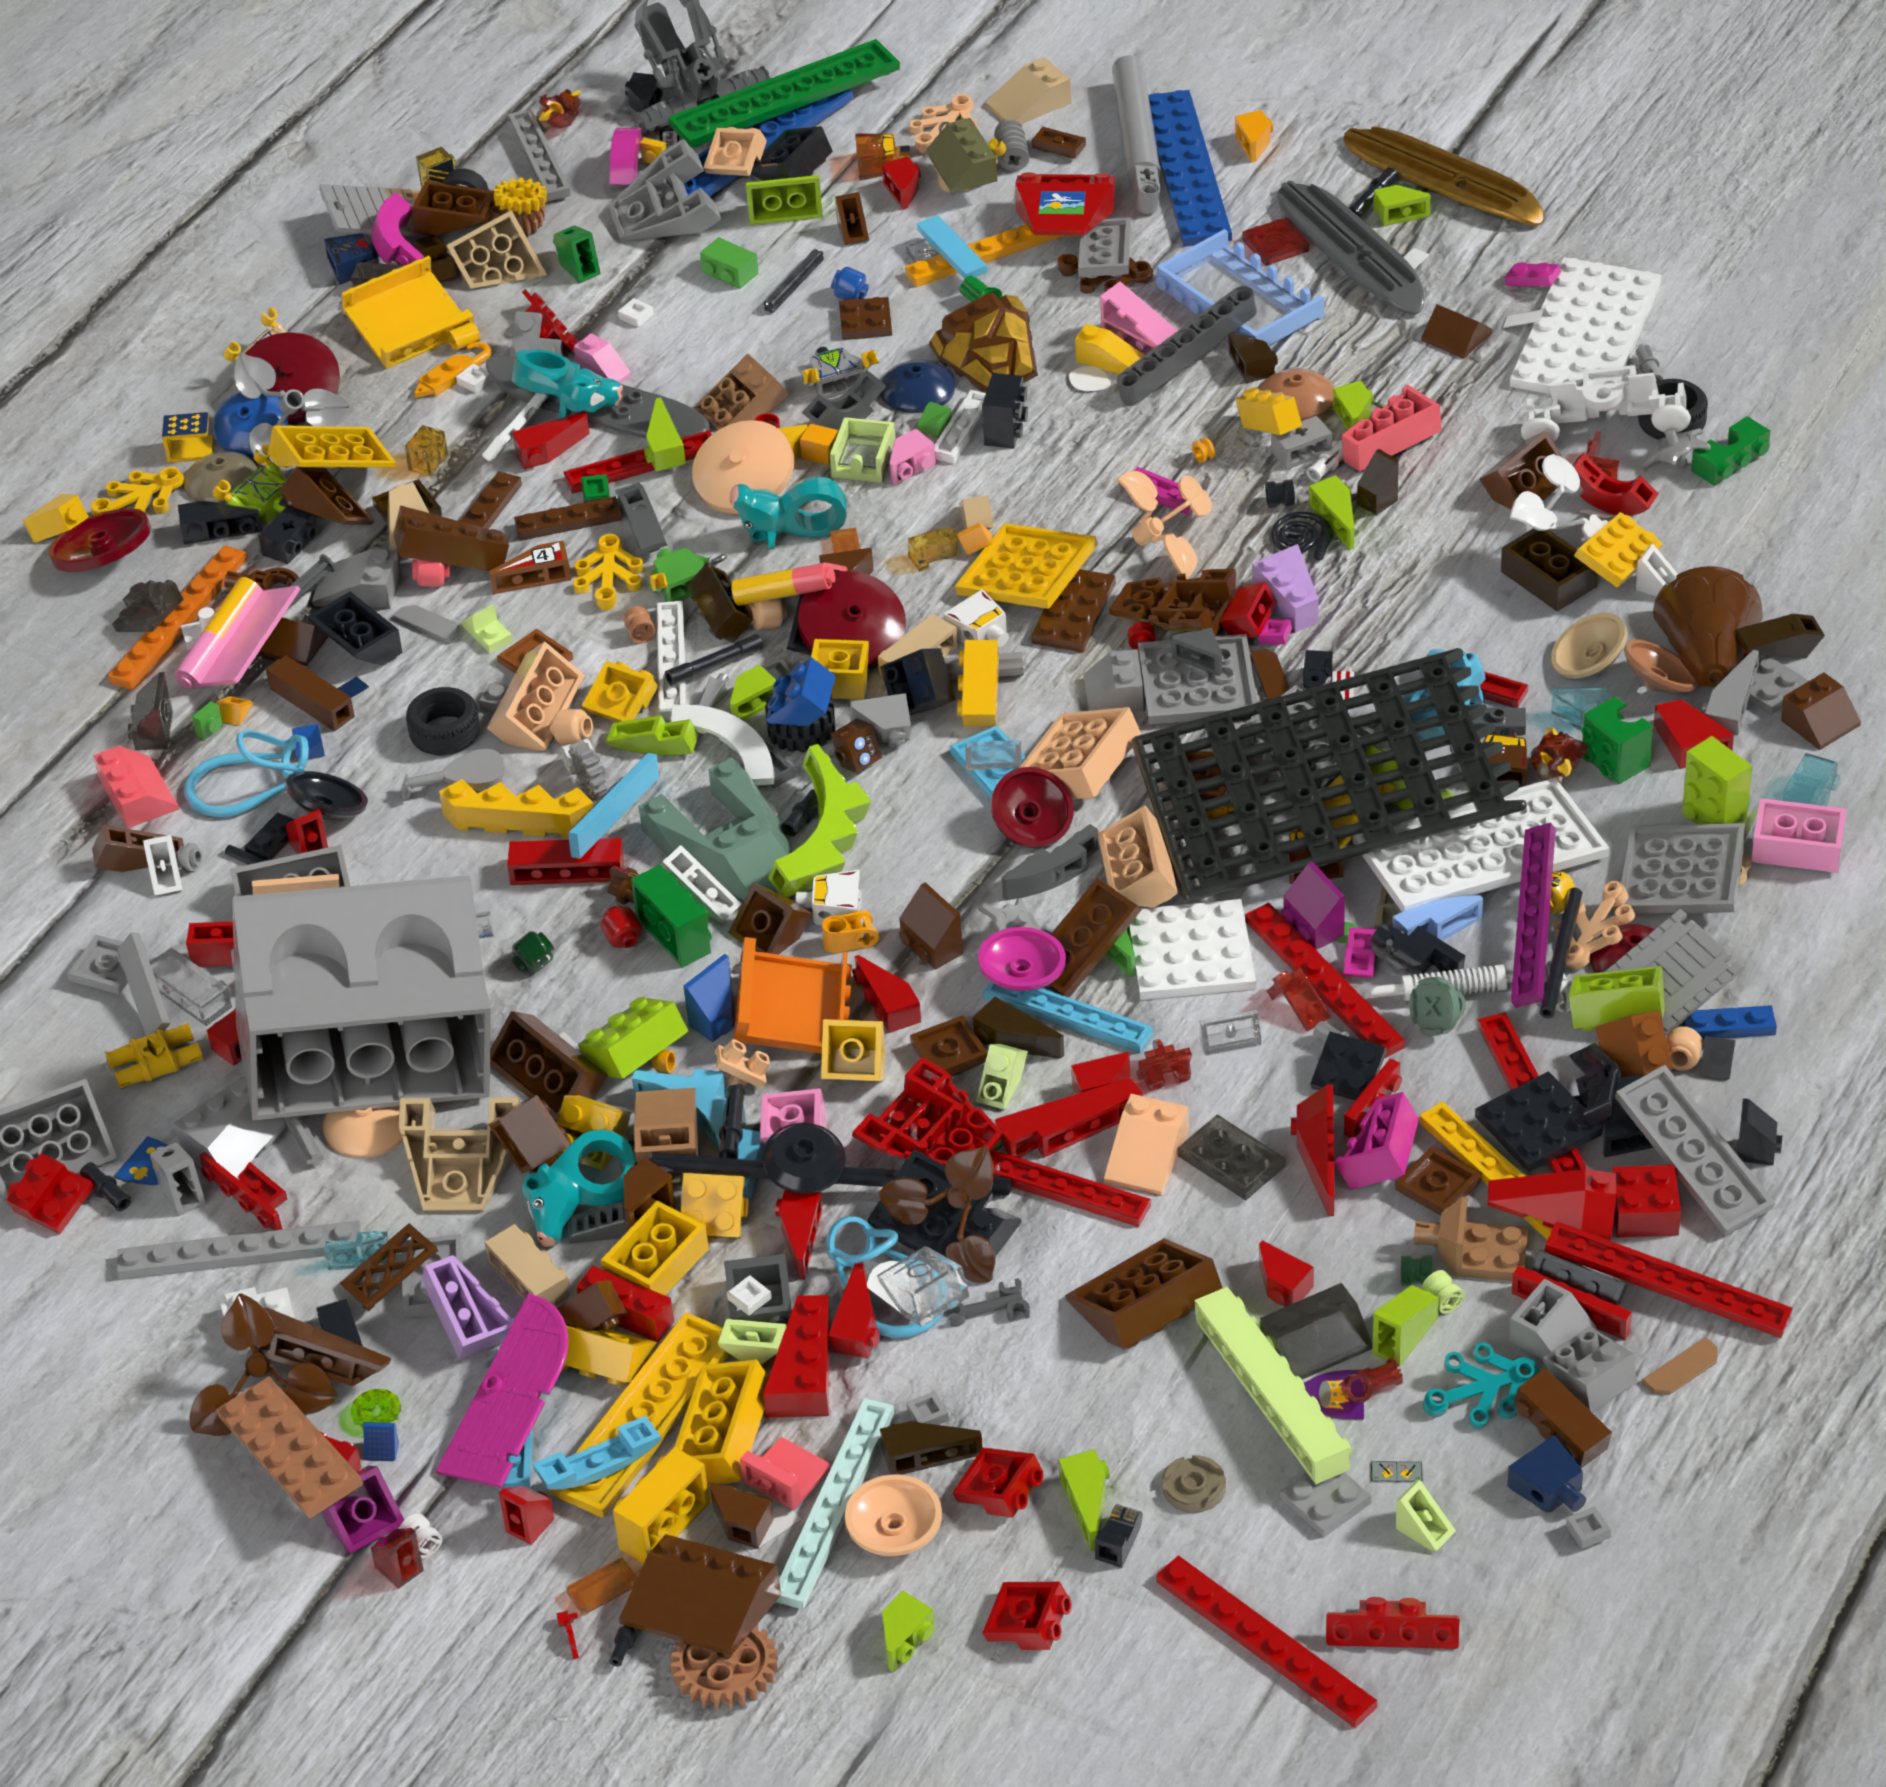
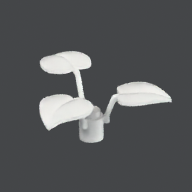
[1510,454,1608,540]

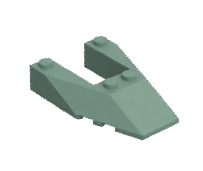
[638,757,792,903]

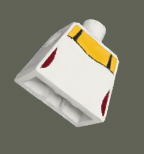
[944,590,1009,647]
[796,870,861,925]

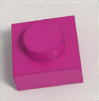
[1258,619,1292,645]

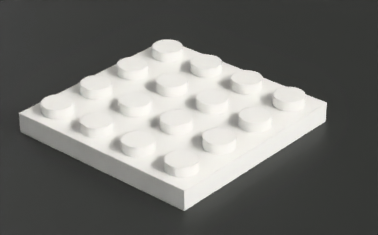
[1129,899,1256,1000]

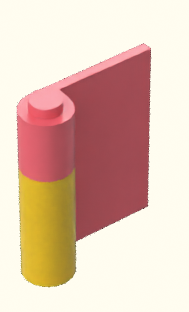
[732,562,847,606]

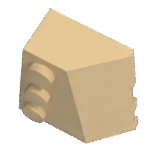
[446,210,547,289]

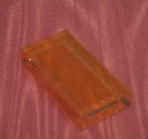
[830,528,861,553]
[566,1557,638,1615]

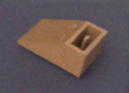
[694,353,789,430]
[634,1088,698,1164]

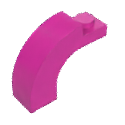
[610,128,643,185]
[371,192,424,267]

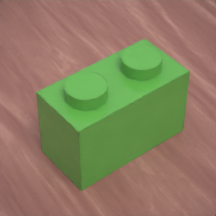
[700,237,759,289]

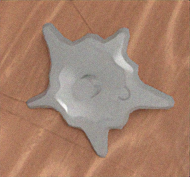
[1642,428,1711,469]
[978,898,1050,934]

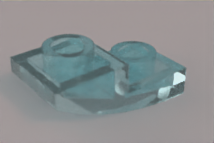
[324,1231,389,1270]

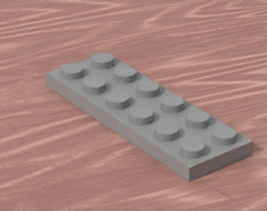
[1615,1065,1775,1236]

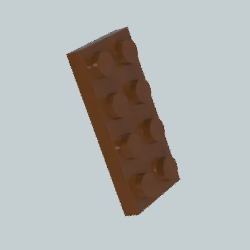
[1032,569,1116,653]
[1048,878,1142,998]

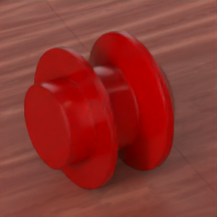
[1128,622,1156,651]

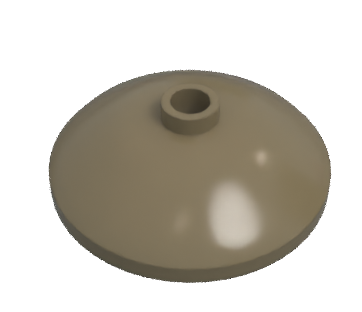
[184,451,259,504]

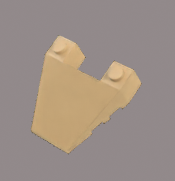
[399,1097,520,1212]

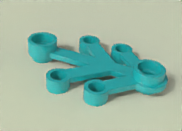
[1423,1343,1540,1429]

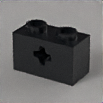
[258,505,317,564]

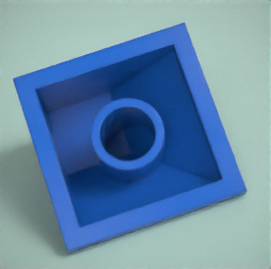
[683,954,734,1042]

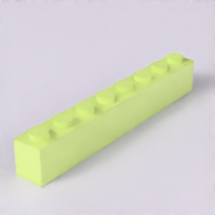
[1194,1287,1352,1484]

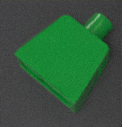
[553,226,601,283]

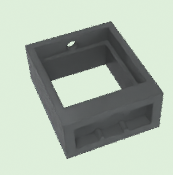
[724,1254,792,1327]

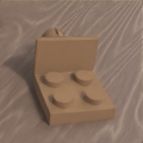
[1414,1197,1528,1281]

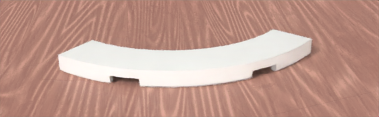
[482,393,550,461]
[671,704,774,786]

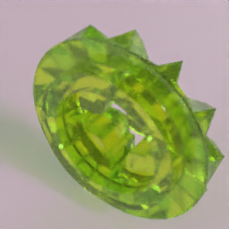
[351,1389,402,1429]

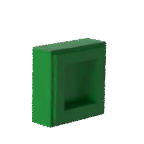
[581,474,610,503]

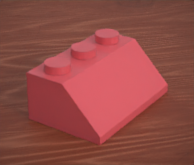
[93,746,179,829]

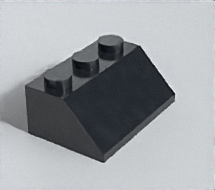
[751,126,833,181]
[307,591,403,666]

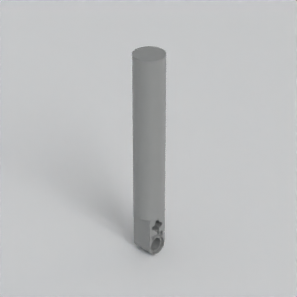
[1112,55,1161,214]

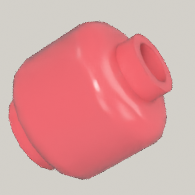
[412,559,450,587]

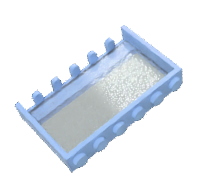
[1156,229,1324,346]

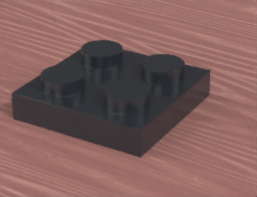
[1310,1031,1387,1101]

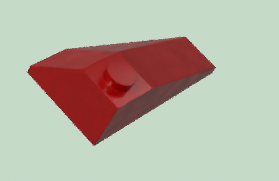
[1291,1085,1335,1216]
[1487,1169,1616,1241]

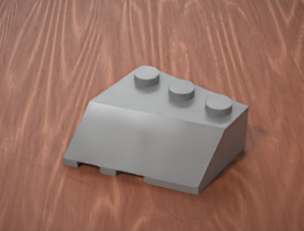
[173,1076,286,1180]

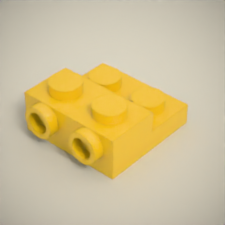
[581,661,658,722]

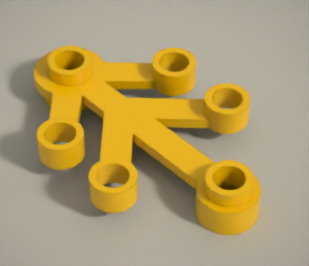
[91,467,184,516]
[573,534,644,611]

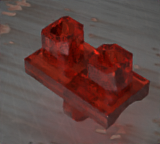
[1136,1039,1192,1091]

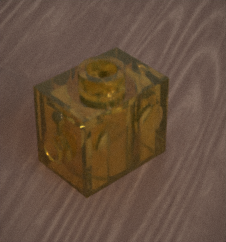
[404,425,448,476]

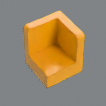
[800,424,839,466]

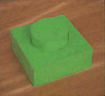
[192,701,223,740]

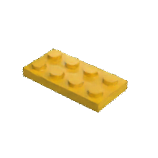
[1574,512,1663,588]

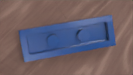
[1683,1005,1777,1040]

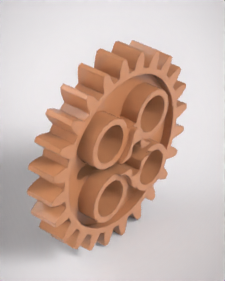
[671,1624,778,1710]

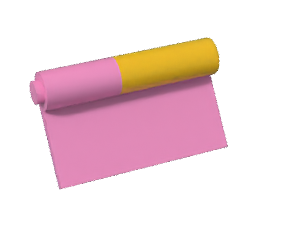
[175,577,301,689]

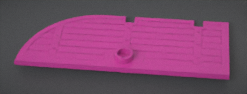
[436,1293,568,1488]

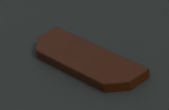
[1250,649,1290,700]

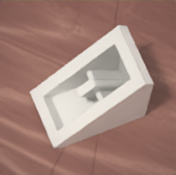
[1636,544,1678,597]
[143,835,183,896]

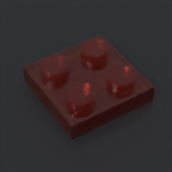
[1242,217,1309,266]

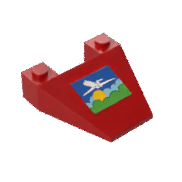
[1015,172,1115,236]

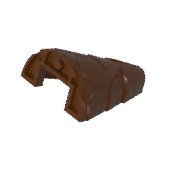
[1653,566,1763,687]

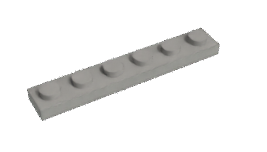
[508,109,571,201]

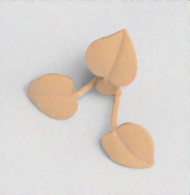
[1116,471,1212,579]

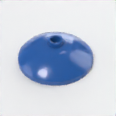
[212,391,288,457]

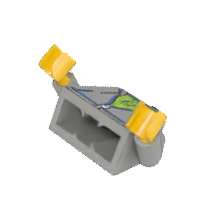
[802,346,879,399]

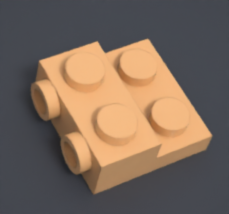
[703,127,767,176]

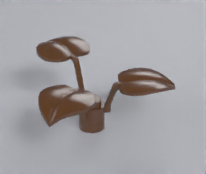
[879,1146,996,1283]
[189,1293,338,1436]

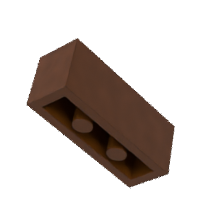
[1514,1368,1612,1468]

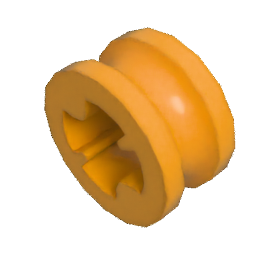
[1192,437,1215,464]

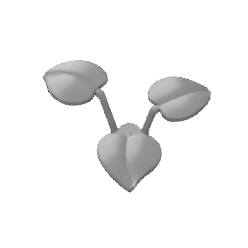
[234,353,350,466]

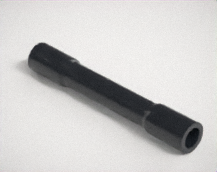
[664,634,763,686]

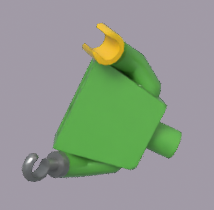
[648,548,727,602]

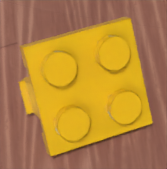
[680,1173,749,1238]

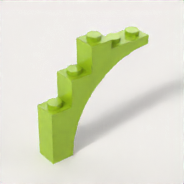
[768,744,871,897]

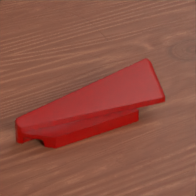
[995,1078,1143,1158]

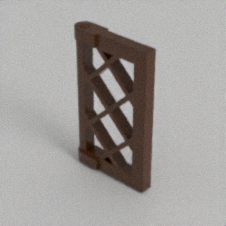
[340,1223,438,1312]

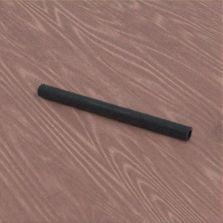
[1539,887,1583,1018]

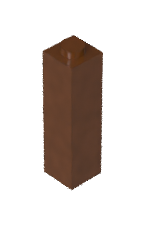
[266,655,355,731]

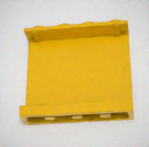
[342,256,474,369]

